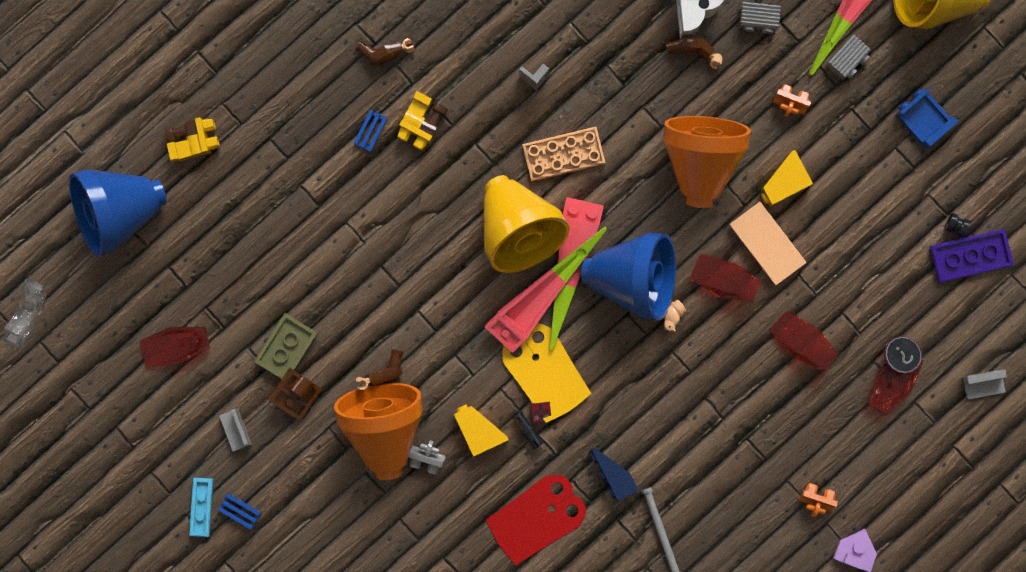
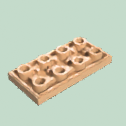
[522,127,605,182]
[729,202,806,286]

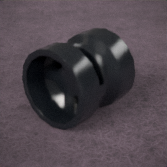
[944,213,971,238]

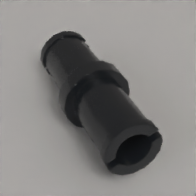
[512,412,544,450]

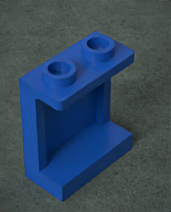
[895,88,959,149]

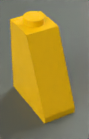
[760,150,813,207]
[454,404,509,456]

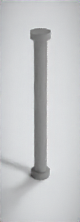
[641,487,682,572]

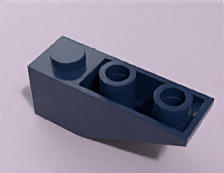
[590,447,639,501]

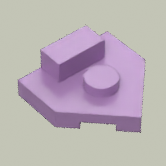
[833,529,877,572]

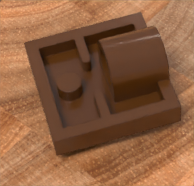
[267,367,322,421]

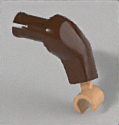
[666,35,723,69]
[356,39,414,66]
[356,349,404,390]

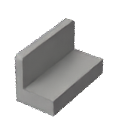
[519,64,549,90]
[963,369,1007,399]
[219,409,252,452]

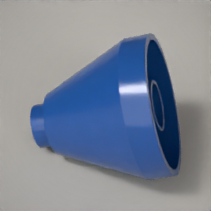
[69,169,166,257]
[581,233,676,320]

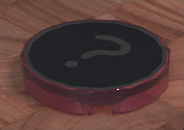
[883,336,922,374]

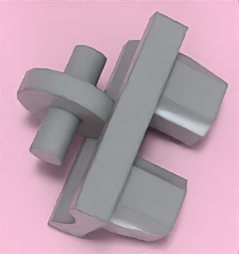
[409,440,446,474]

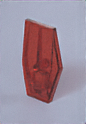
[690,254,762,302]
[770,310,838,371]
[140,327,210,367]
[867,359,923,415]

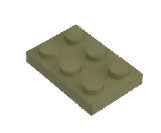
[254,313,318,379]

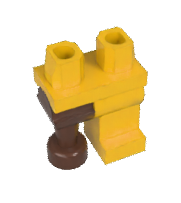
[397,91,448,151]
[165,117,220,163]

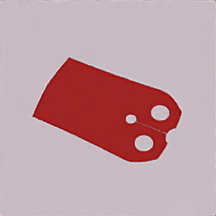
[486,475,587,565]

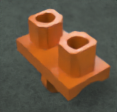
[772,84,811,117]
[798,483,838,518]

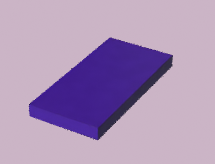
[929,229,1014,283]

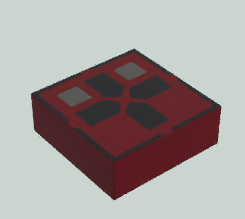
[531,402,552,423]

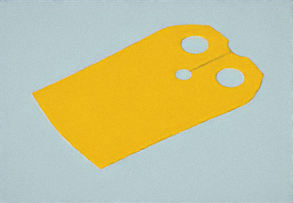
[502,323,591,423]

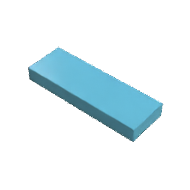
[189,478,214,537]

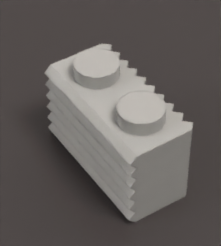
[739,2,781,34]
[826,35,871,80]

